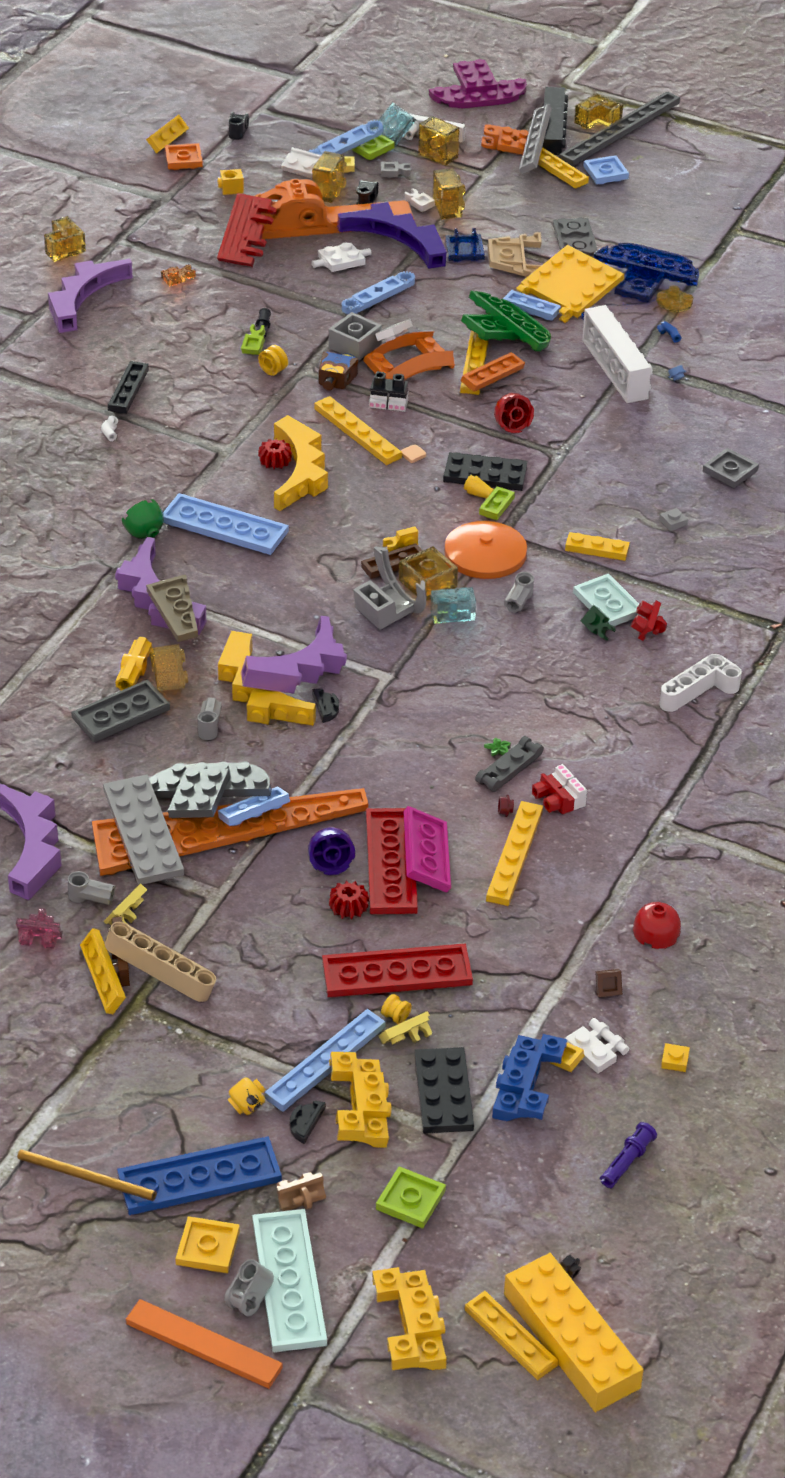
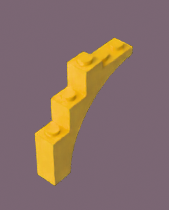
[274,415,328,511]
[218,631,316,726]

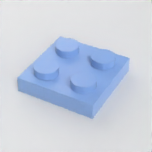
[583,155,629,184]

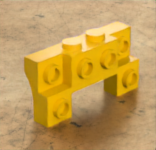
[329,1052,391,1148]
[372,1267,447,1370]

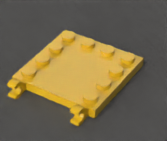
[516,245,624,323]

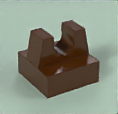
[595,969,623,997]

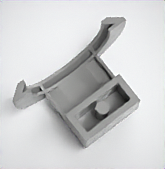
[353,546,426,630]

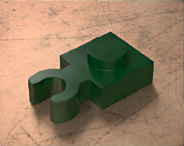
[580,605,616,641]

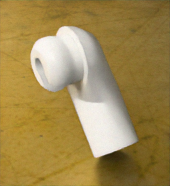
[101,416,118,441]

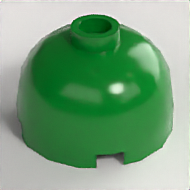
[122,499,164,539]

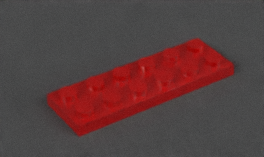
[366,808,418,914]
[322,943,473,998]

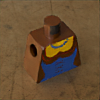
[319,351,358,391]

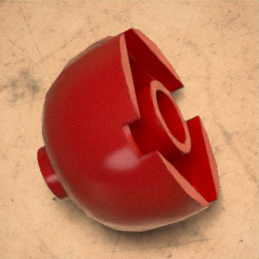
[494,393,534,433]
[633,902,681,949]

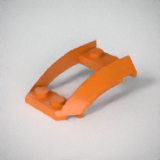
[363,331,455,380]

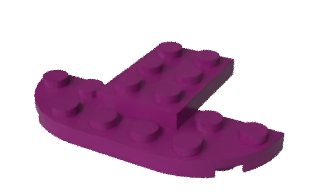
[429,59,527,108]

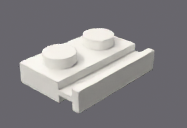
[281,147,324,179]

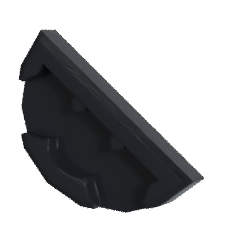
[312,689,339,723]
[290,1101,326,1144]

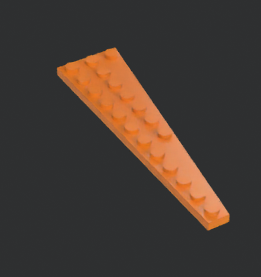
[92,788,368,876]

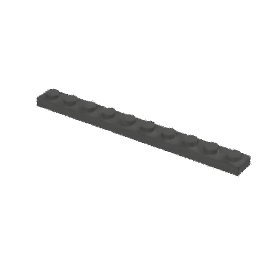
[559,91,680,166]

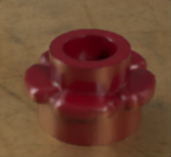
[498,795,514,817]

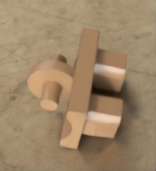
[277,1172,326,1211]

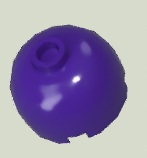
[308,827,355,875]

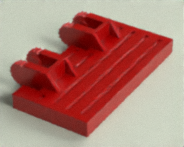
[217,193,277,267]

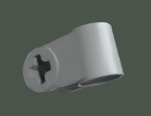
[224,1259,274,1316]

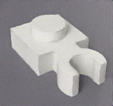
[404,189,435,212]

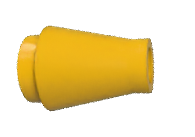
[464,475,494,499]

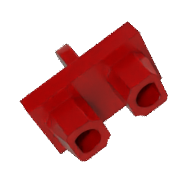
[631,600,667,641]

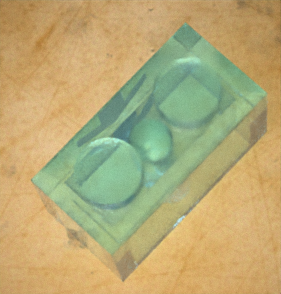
[430,587,476,624]

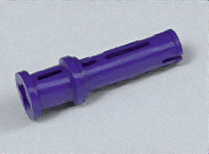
[600,1122,657,1188]

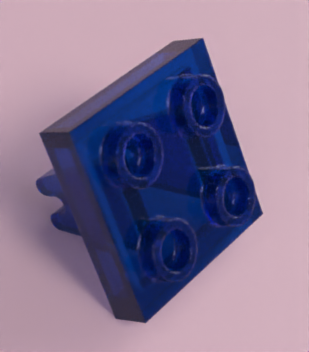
[445,228,485,262]

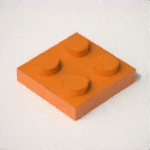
[165,143,203,170]

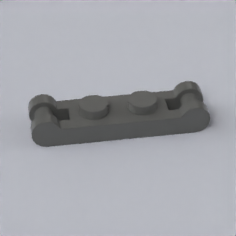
[475,736,544,792]

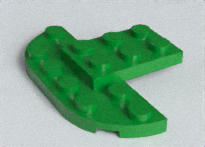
[461,291,551,352]

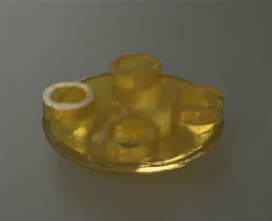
[656,285,694,312]

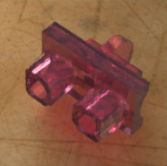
[16,908,63,949]

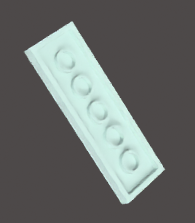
[252,1209,327,1353]

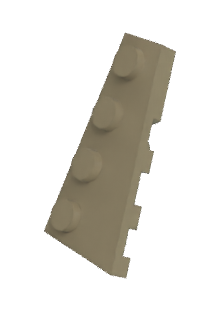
[146,574,198,642]

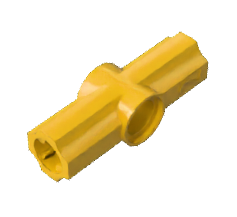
[115,637,152,691]

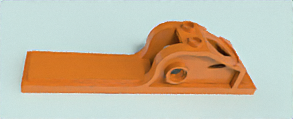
[255,179,415,239]

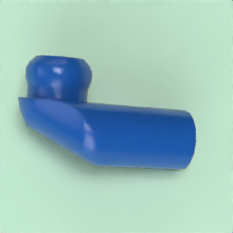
[657,321,682,343]

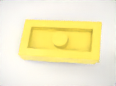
[103,883,147,925]
[379,1011,432,1045]

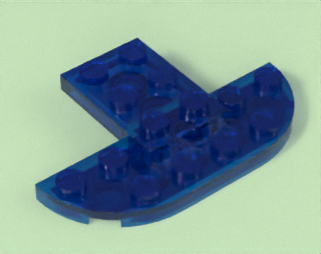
[594,243,699,302]

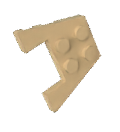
[487,232,542,277]

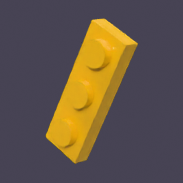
[146,115,189,154]
[565,532,630,561]

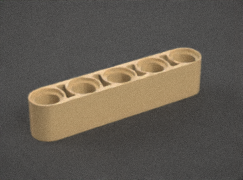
[105,922,216,1002]

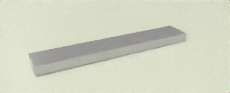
[519,104,552,174]

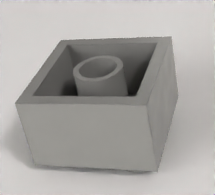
[329,312,382,361]

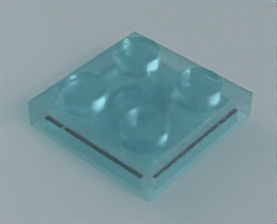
[372,102,416,146]

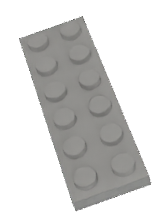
[103,774,184,885]

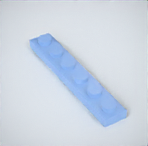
[265,1009,386,1112]

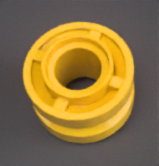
[258,345,288,376]

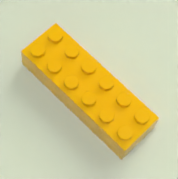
[504,1253,643,1413]

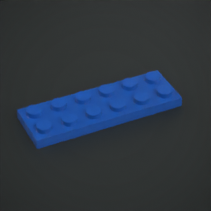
[117,1136,282,1215]

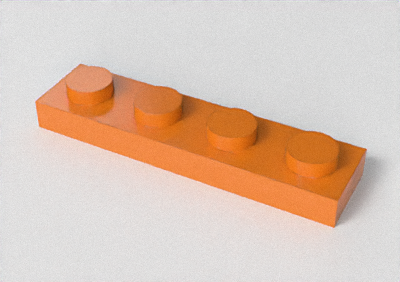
[461,352,525,392]

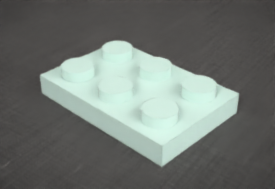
[573,573,641,626]

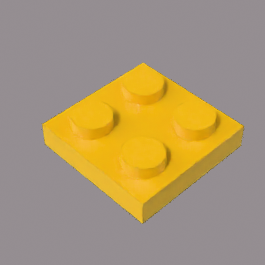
[175,1216,240,1273]

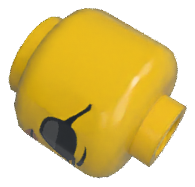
[227,1077,266,1115]

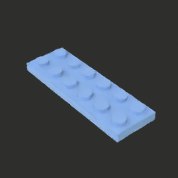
[163,493,289,555]

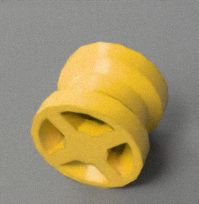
[381,994,412,1024]

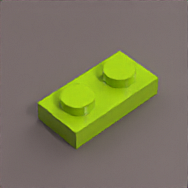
[479,487,515,520]

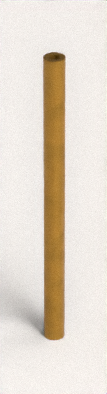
[17,1149,157,1201]

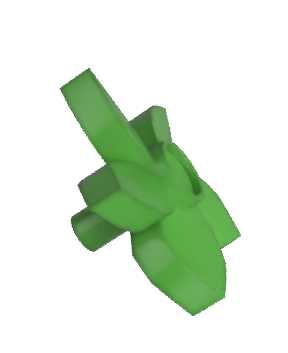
[484,738,511,756]

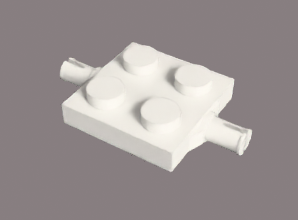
[312,243,371,272]

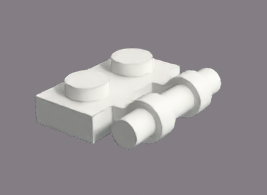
[565,1018,629,1073]

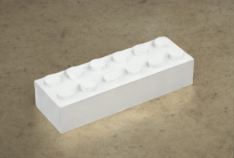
[582,305,652,403]

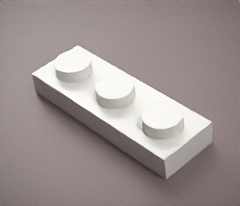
[375,319,413,342]

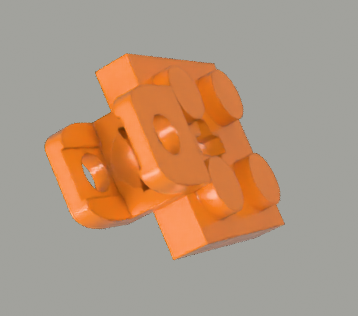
[481,124,529,155]

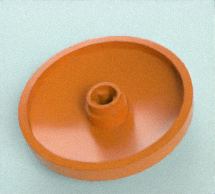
[445,521,527,579]

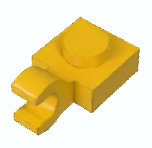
[383,526,418,552]

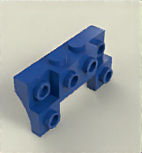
[492,1034,567,1122]

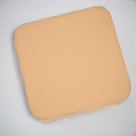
[401,445,426,463]

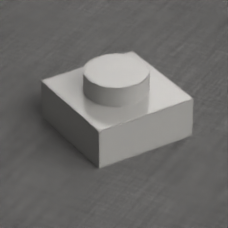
[659,508,688,531]

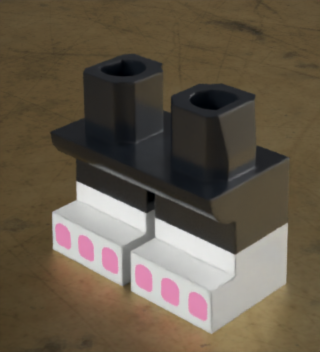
[369,371,408,412]

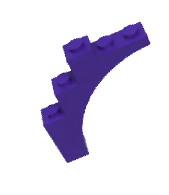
[337,202,447,269]

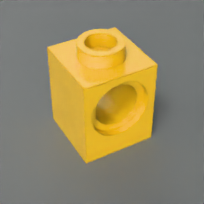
[217,169,244,195]

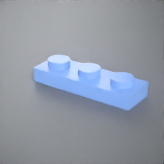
[503,290,561,321]
[218,786,290,826]

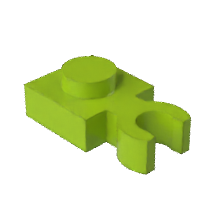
[241,324,265,355]

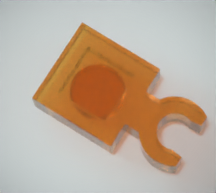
[161,265,196,286]

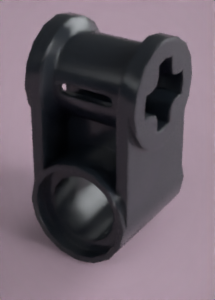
[229,112,249,140]
[356,180,379,204]

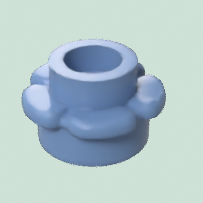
[668,365,686,381]

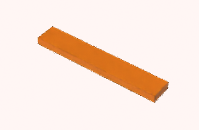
[126,1299,283,1389]

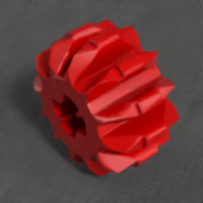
[258,438,292,470]
[329,880,369,920]

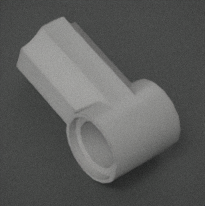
[504,572,534,613]
[198,697,222,740]
[68,871,116,905]

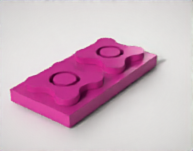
[404,806,451,893]

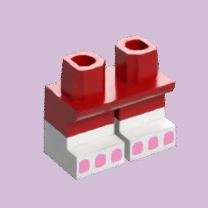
[532,764,587,815]

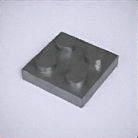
[702,448,759,488]

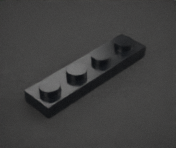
[108,361,149,414]

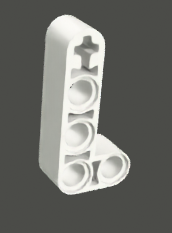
[660,654,742,712]

